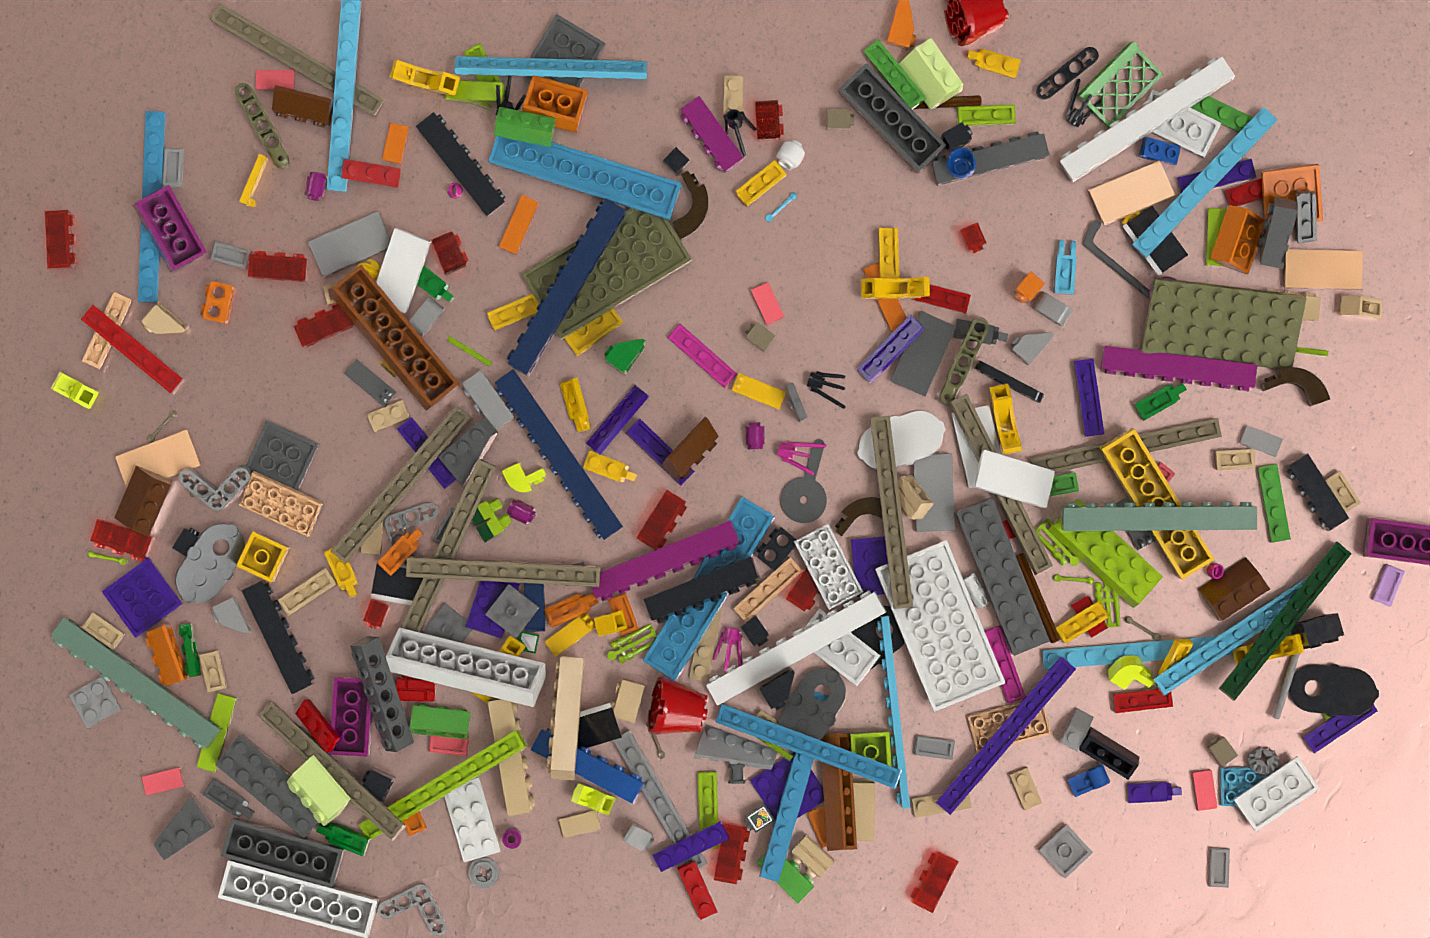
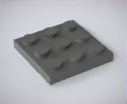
[530,14,606,88]
[243,420,320,491]

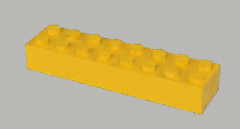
[1099,428,1215,580]

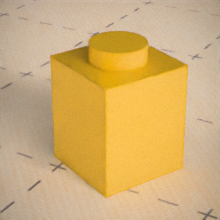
[593,610,627,636]

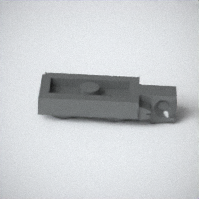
[953,319,1008,345]
[202,778,255,819]

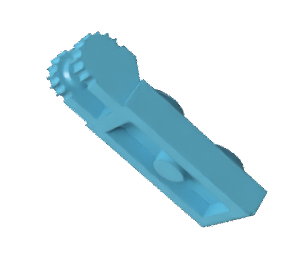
[1054,240,1077,295]

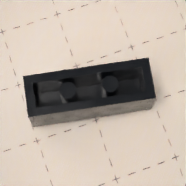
[1079,727,1140,780]

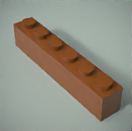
[821,733,857,851]

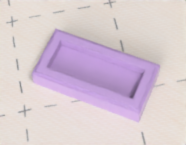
[1372,564,1405,607]

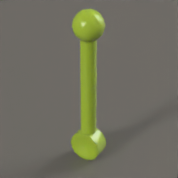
[87,551,127,565]
[1054,574,1094,584]

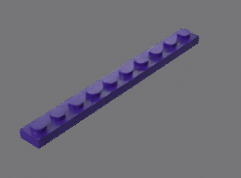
[936,656,1076,815]

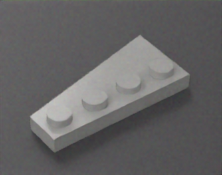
[694,725,777,770]

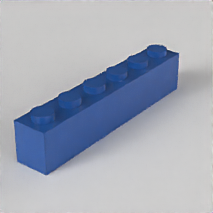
[531,728,645,804]

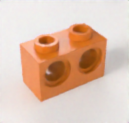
[1013,271,1045,304]
[200,281,235,324]

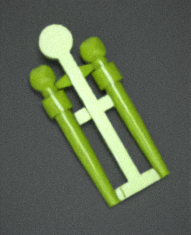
[1035,518,1079,566]
[1094,579,1120,627]
[607,624,657,664]

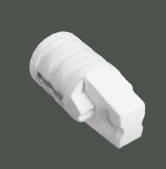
[963,572,990,609]

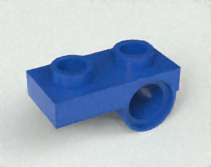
[1139,137,1181,165]
[1067,764,1110,797]

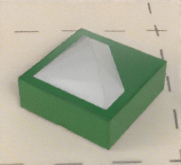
[519,631,540,654]

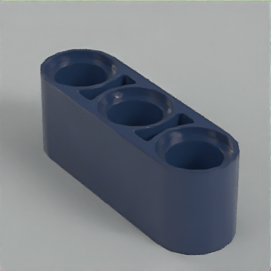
[524,583,545,632]

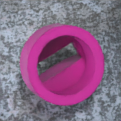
[447,183,463,199]
[1207,563,1224,579]

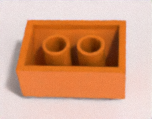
[522,76,588,133]
[1210,205,1264,274]
[145,624,190,687]

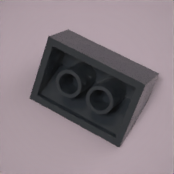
[759,668,795,710]

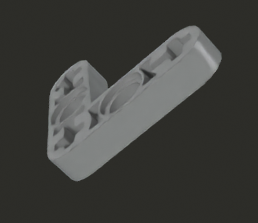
[178,465,251,511]
[385,503,439,568]
[378,884,447,936]

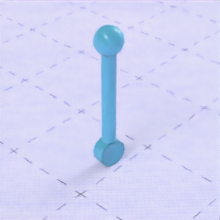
[765,192,797,222]

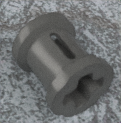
[728,764,745,784]

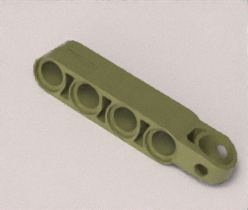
[235,83,289,169]
[941,317,989,406]

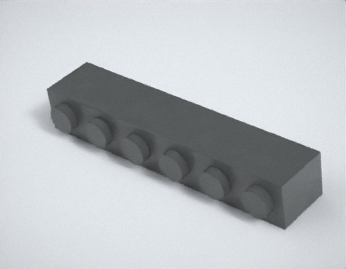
[931,131,1050,186]

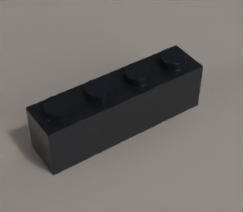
[1286,453,1349,531]

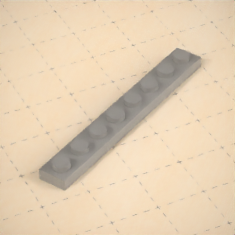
[613,730,707,868]

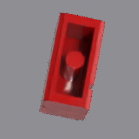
[396,674,437,702]

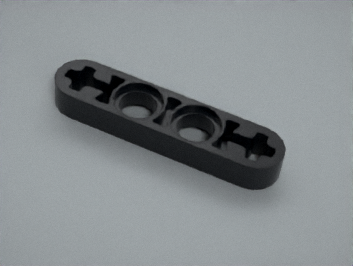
[1036,47,1099,100]
[974,360,1045,403]

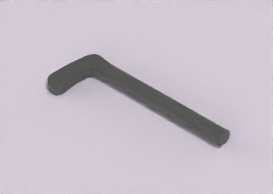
[1084,221,1150,298]

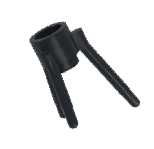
[496,75,526,115]
[1065,79,1101,128]
[723,109,757,157]
[807,371,846,409]

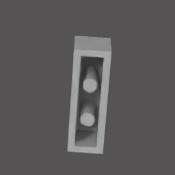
[462,370,515,430]

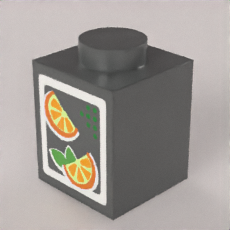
[744,803,775,833]

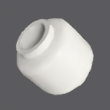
[777,140,805,170]

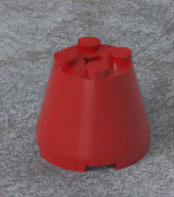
[944,0,1009,46]
[648,677,708,735]

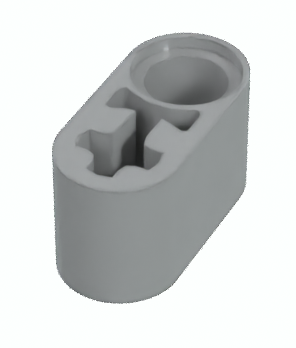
[1032,291,1073,327]
[409,297,445,337]

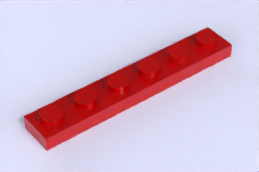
[81,305,183,393]

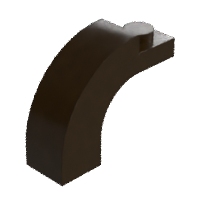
[672,171,708,241]
[1260,367,1330,407]
[835,497,882,537]

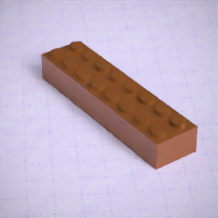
[328,265,460,411]

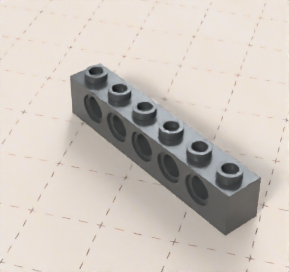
[350,636,414,752]

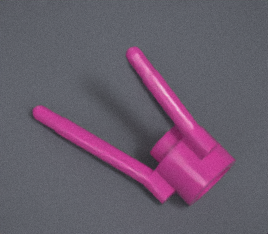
[778,441,827,475]
[712,627,742,671]

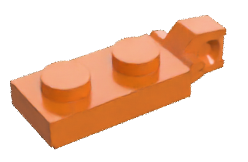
[377,528,424,576]
[544,593,599,628]

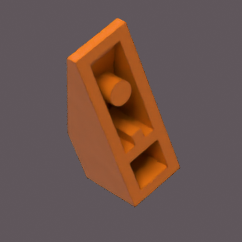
[886,0,916,50]

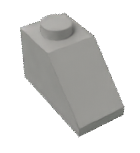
[1011,333,1054,365]
[212,597,252,634]
[1059,708,1094,752]
[623,822,654,852]

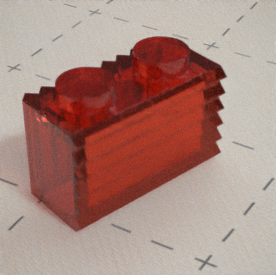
[755,100,784,141]
[431,231,469,276]

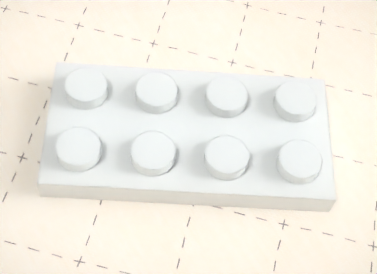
[1147,90,1221,158]
[803,608,880,686]
[1233,756,1320,832]
[444,777,501,862]

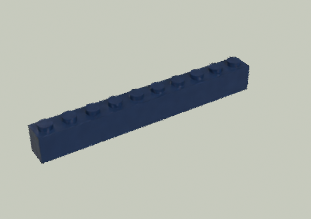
[507,199,627,377]
[494,369,623,540]

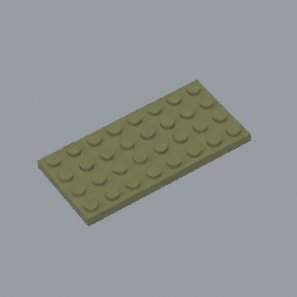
[522,208,692,340]
[1141,277,1307,369]

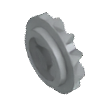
[1248,746,1279,775]
[468,857,499,888]

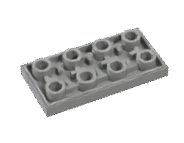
[308,211,391,277]
[914,454,955,532]

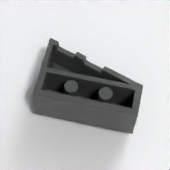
[1257,197,1298,269]
[438,418,498,486]
[153,795,215,860]

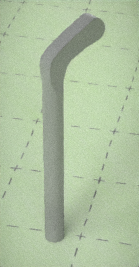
[1272,631,1300,719]

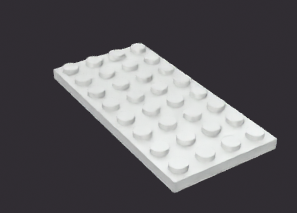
[875,540,1006,712]

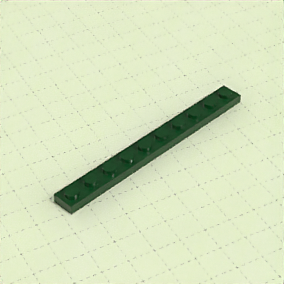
[1219,541,1352,701]

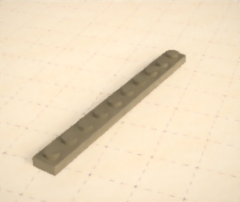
[210,3,385,117]
[949,394,1053,575]
[331,405,471,564]
[870,416,913,609]
[1030,418,1222,473]
[401,458,496,633]
[406,557,600,587]
[258,701,406,840]

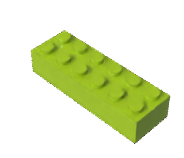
[1048,499,1163,608]

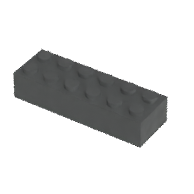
[838,63,946,174]
[215,734,319,838]
[221,817,345,888]

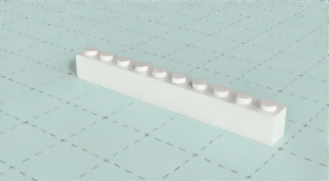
[1060,57,1235,183]
[706,590,886,706]

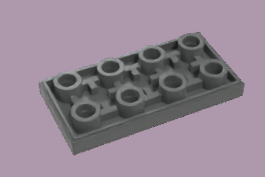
[890,311,956,396]

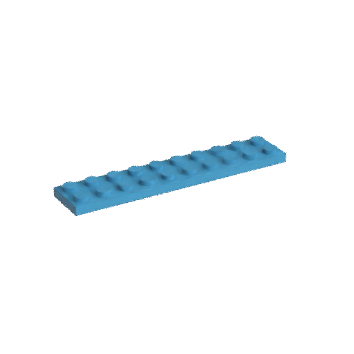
[488,136,682,220]
[643,497,775,681]

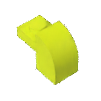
[51,372,99,409]
[502,463,547,493]
[1107,655,1154,690]
[571,783,616,815]

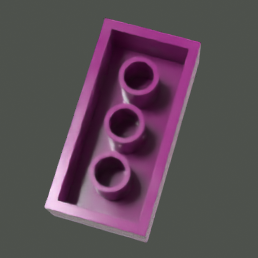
[133,185,207,272]
[1363,518,1430,566]
[329,677,373,757]

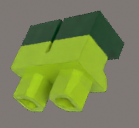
[472,498,512,543]

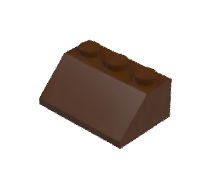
[272,85,333,128]
[661,416,719,481]
[114,465,172,537]
[1198,557,1270,621]

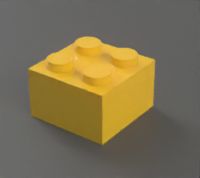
[236,531,290,583]

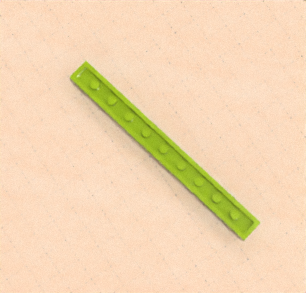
[359,730,528,841]

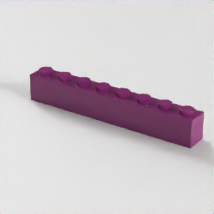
[1100,346,1258,392]
[591,520,741,602]

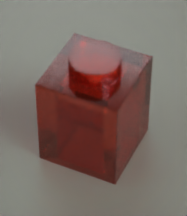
[959,222,987,254]
[363,599,391,629]

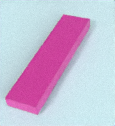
[667,324,737,388]
[984,625,1026,704]

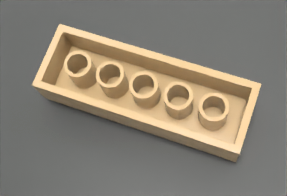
[547,657,584,780]
[488,699,536,816]

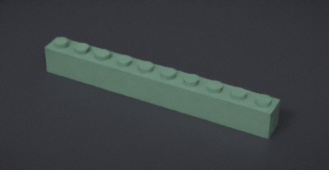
[1061,502,1257,531]
[51,617,222,749]

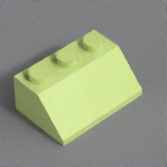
[899,38,963,111]
[287,755,351,826]

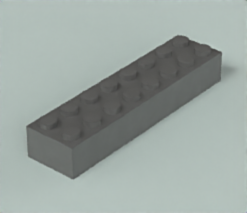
[955,498,1050,656]

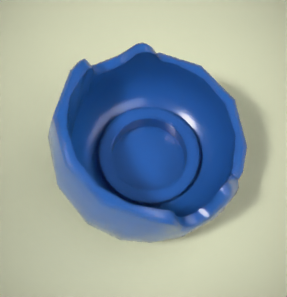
[947,147,976,179]

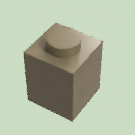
[827,109,854,131]
[745,322,776,352]
[1207,736,1238,767]

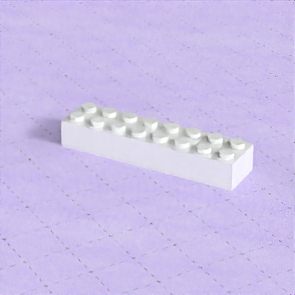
[386,628,546,707]
[218,859,379,938]

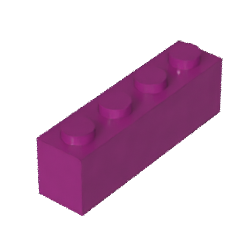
[680,96,744,173]

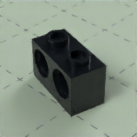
[940,122,973,154]
[756,527,797,571]

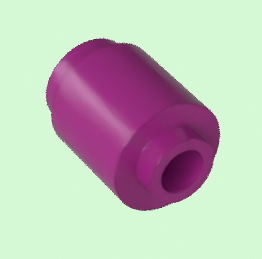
[304,172,326,201]
[745,422,765,450]
[507,499,537,525]
[502,828,522,849]

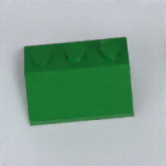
[604,339,647,376]

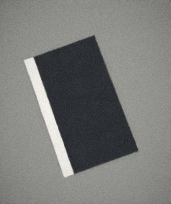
[1123,206,1188,276]
[371,564,432,609]
[577,703,622,748]

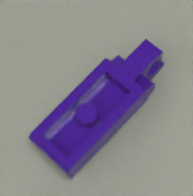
[1127,782,1182,803]

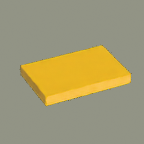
[564,309,624,356]

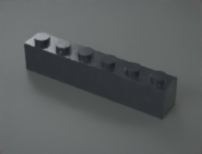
[416,112,506,218]
[644,556,761,624]
[241,580,315,694]

